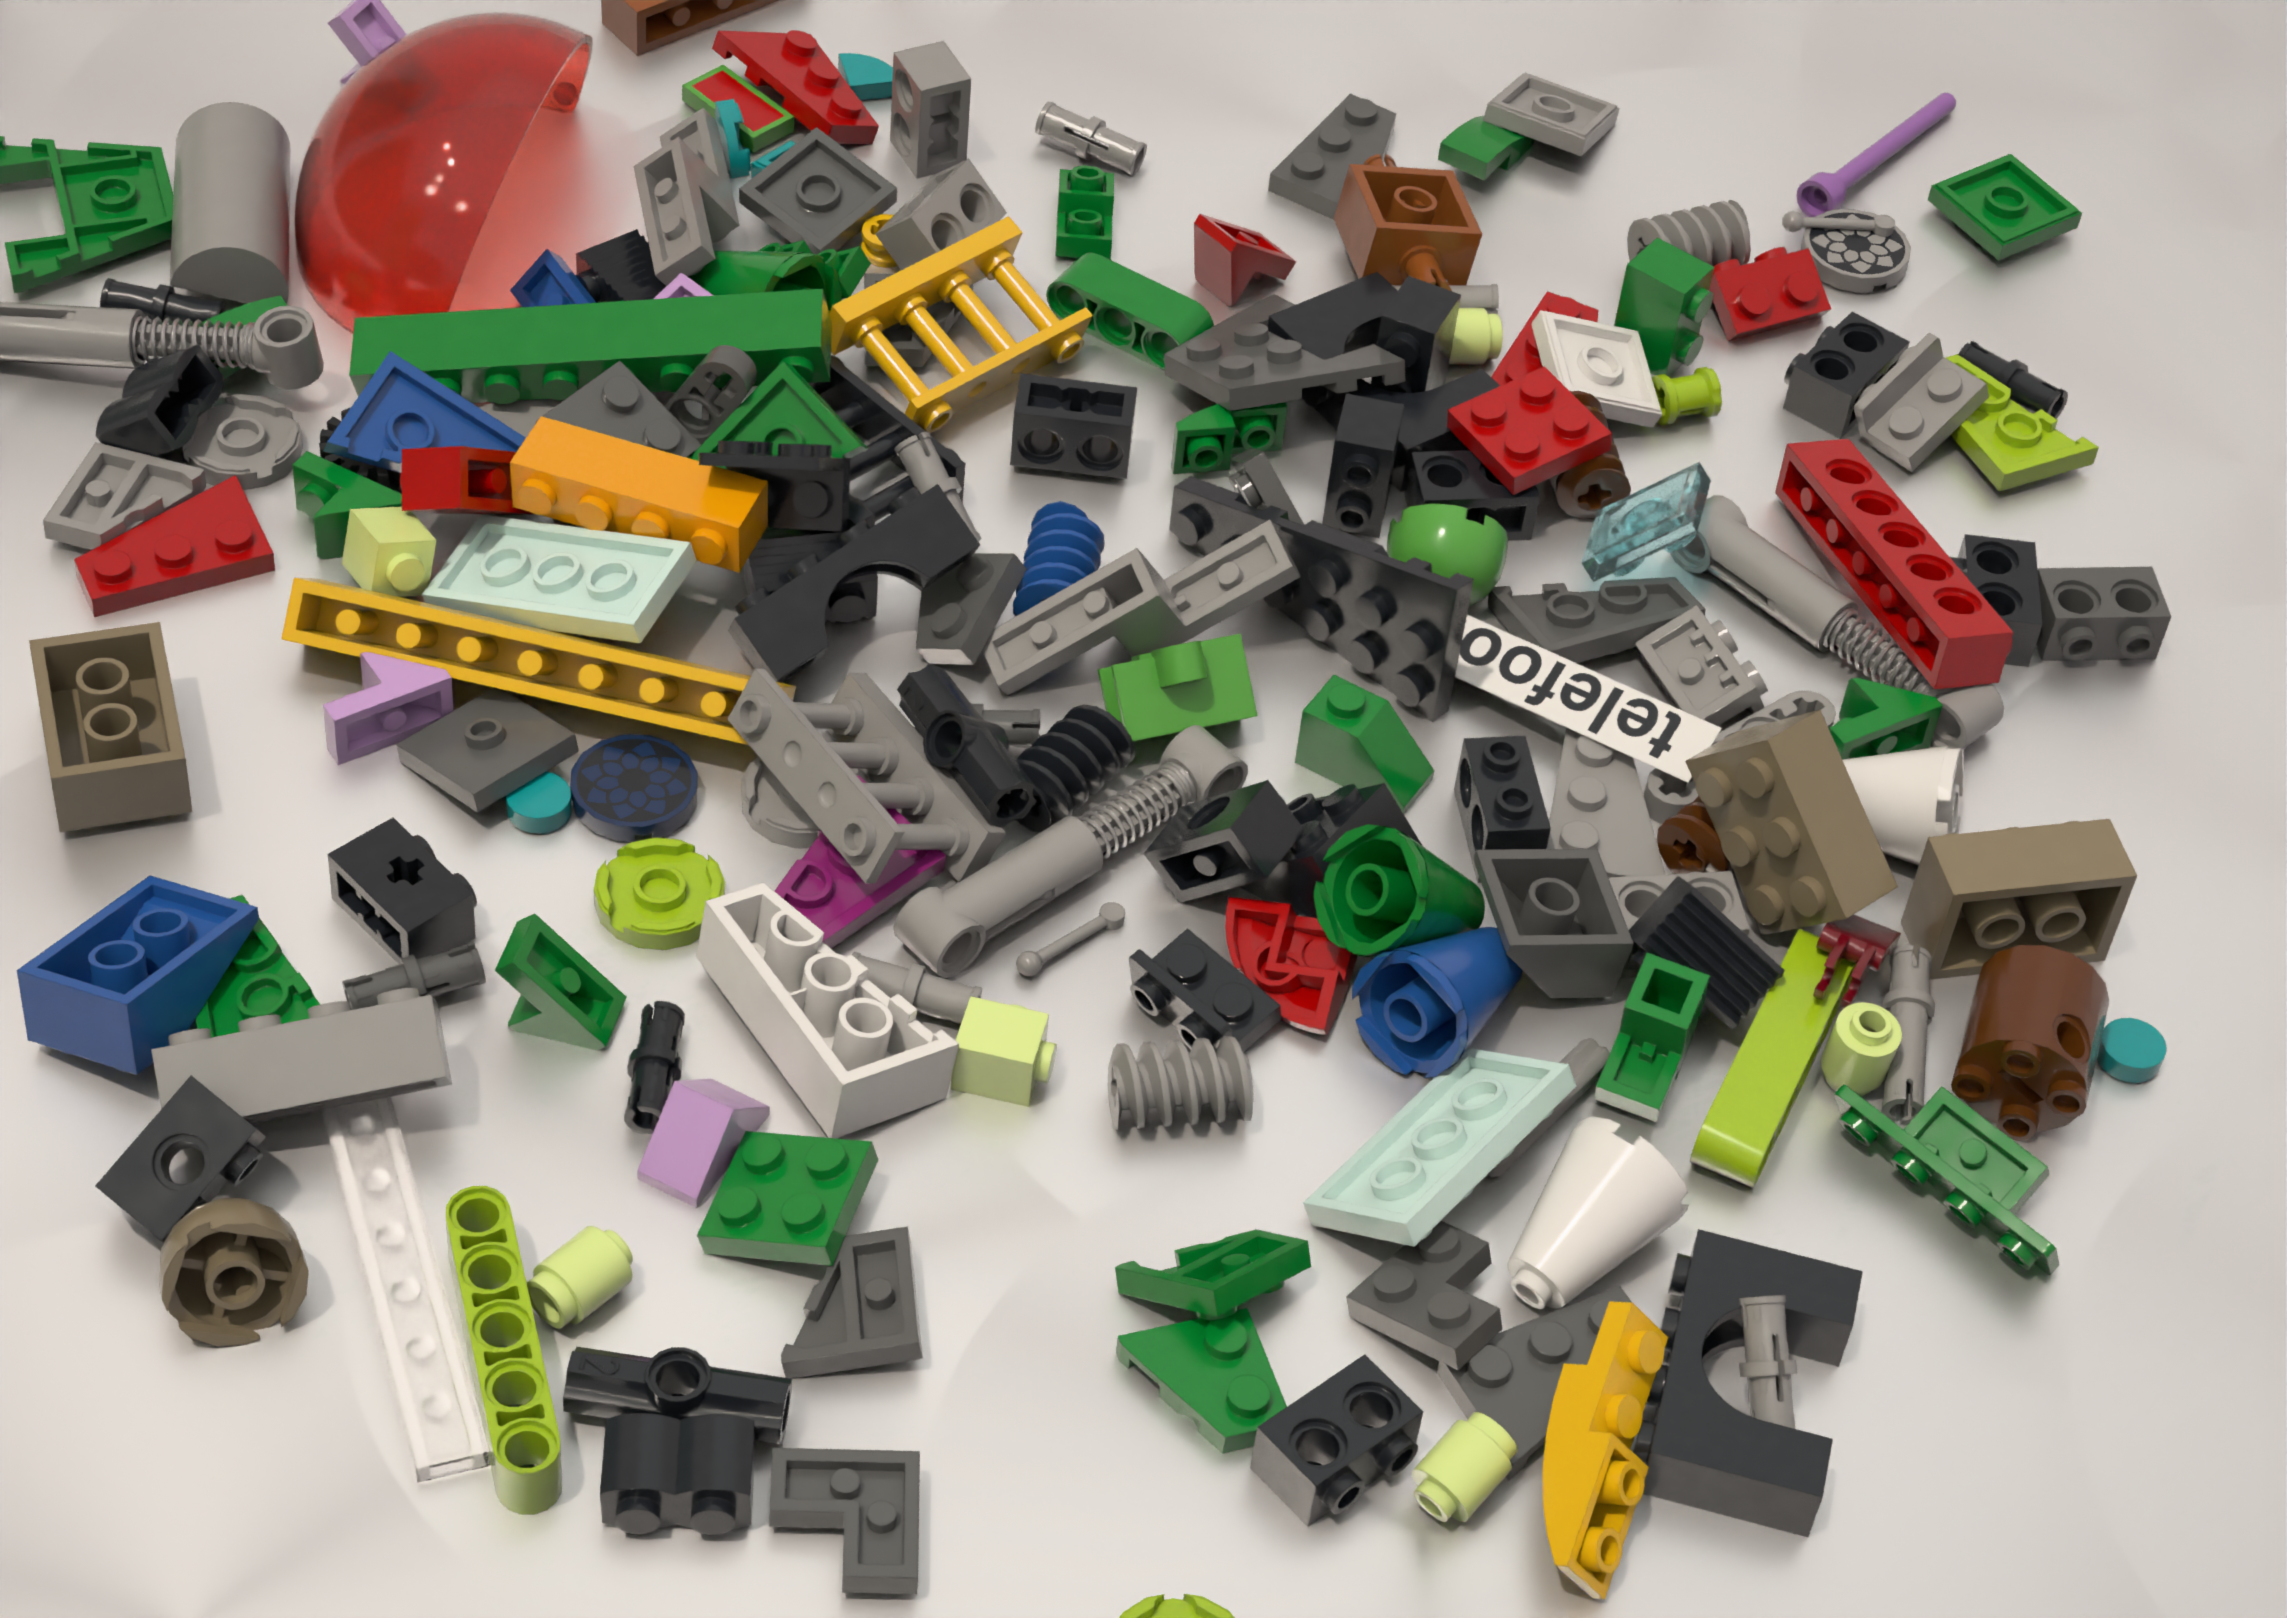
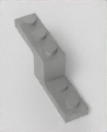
[633,108,740,286]
[982,520,1301,696]

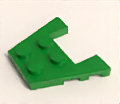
[0,136,173,293]

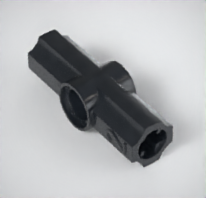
[897,664,1036,827]
[563,1346,792,1444]

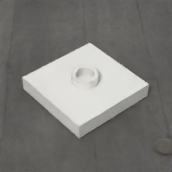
[1531,310,1662,428]

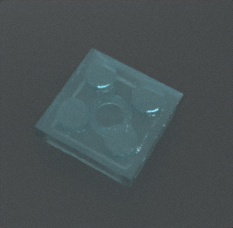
[1581,462,1711,582]

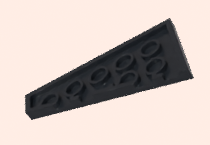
[1169,476,1474,723]

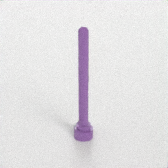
[1796,93,1956,217]

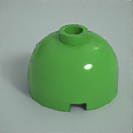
[1387,504,1508,606]

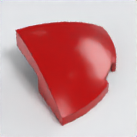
[1225,897,1358,1035]

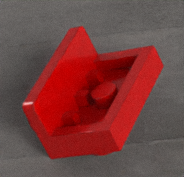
[1709,247,1831,341]

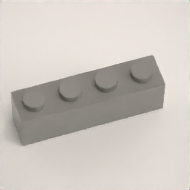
[151,988,452,1124]

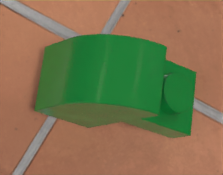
[1594,953,1710,1122]

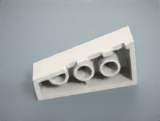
[696,882,959,1138]

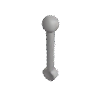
[1782,211,1895,237]
[1016,902,1125,977]

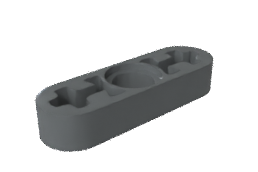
[664,345,757,445]

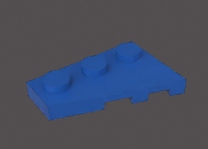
[323,351,526,473]

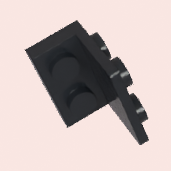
[699,441,851,532]

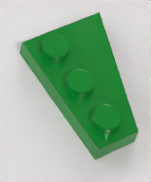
[196,895,320,1037]

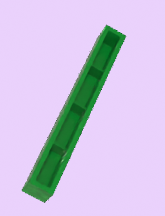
[349,289,832,404]

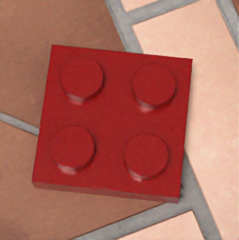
[1447,366,1612,495]

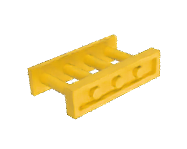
[829,216,1093,433]

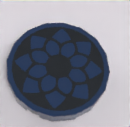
[570,734,698,842]

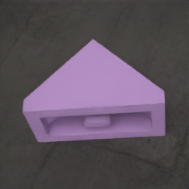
[637,1079,770,1208]

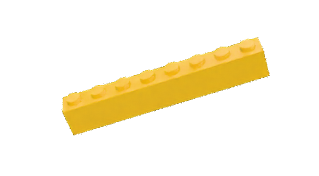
[281,577,796,745]

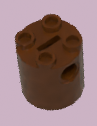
[1951,945,2110,1141]

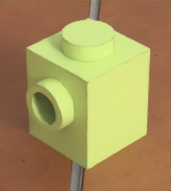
[342,507,436,598]
[950,996,1057,1107]

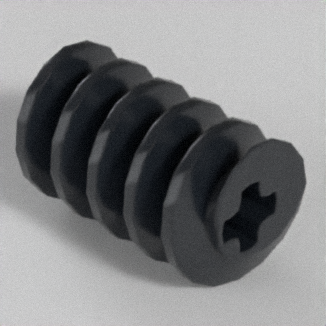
[1016,704,1135,833]

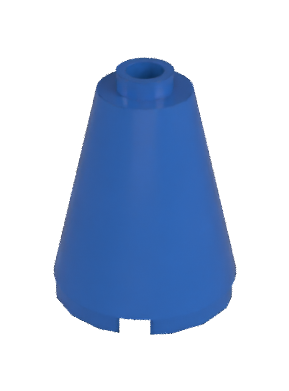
[1352,927,1523,1078]

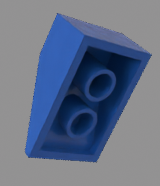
[16,875,259,1075]

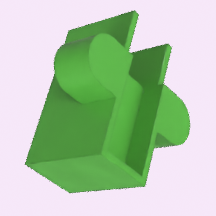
[1097,633,1258,742]

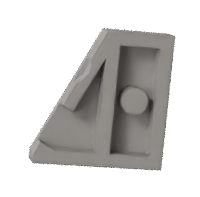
[43,442,206,550]

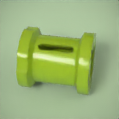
[1652,367,1722,426]

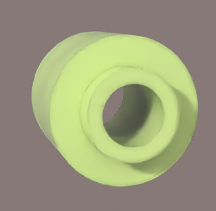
[1449,308,1503,365]
[1821,1002,1902,1096]
[527,1226,633,1329]
[1411,1412,1518,1522]

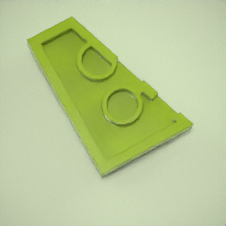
[1946,354,2099,492]

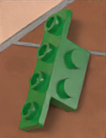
[1834,1084,2059,1275]

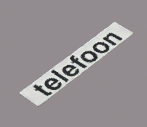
[1455,615,1722,783]

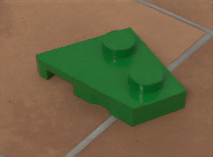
[1115,1229,1311,1320]
[1116,1308,1287,1454]

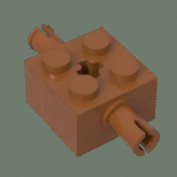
[1334,154,1482,291]

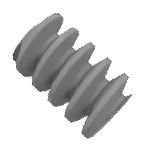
[1627,200,1751,266]
[1108,1036,1254,1130]

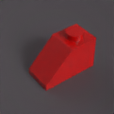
[400,446,537,515]

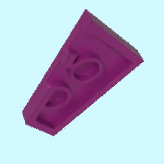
[775,775,946,949]

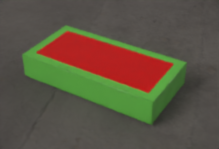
[682,65,794,153]

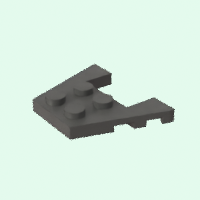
[1164,294,1405,411]

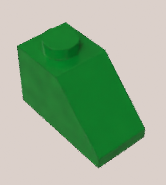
[1295,675,1434,814]

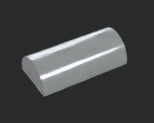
[170,102,291,304]

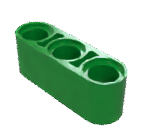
[1046,253,1214,370]

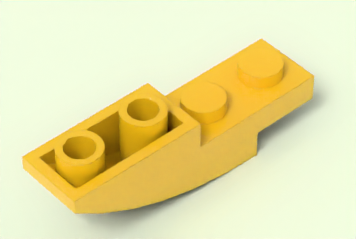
[1542,1301,1668,1600]

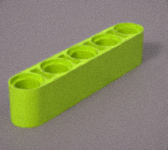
[1690,928,1856,1188]
[446,1186,562,1515]

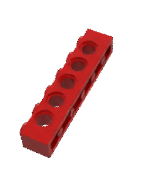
[1775,439,2013,689]

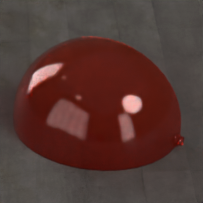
[294,12,593,334]

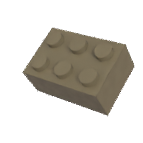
[29,622,193,832]
[1685,710,1898,935]
[1901,819,2137,980]

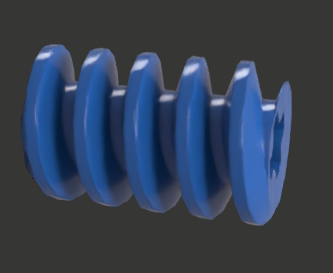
[1013,501,1105,616]

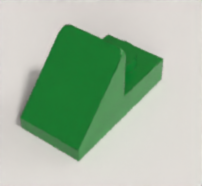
[292,451,402,559]
[1829,678,1943,760]
[495,913,627,1050]

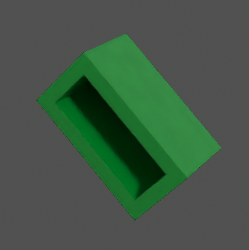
[1614,237,1714,376]

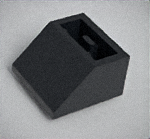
[1239,783,1423,918]

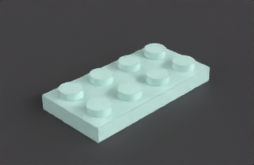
[422,514,697,643]
[1303,1048,1577,1247]

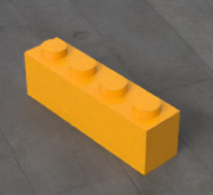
[510,416,768,573]

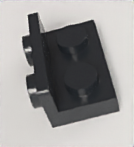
[1129,928,1282,1053]

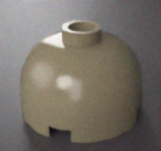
[159,1198,309,1346]

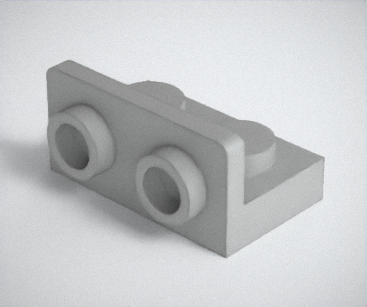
[1854,333,1989,472]
[1635,605,1768,726]

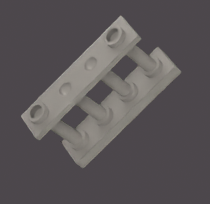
[728,668,1006,883]

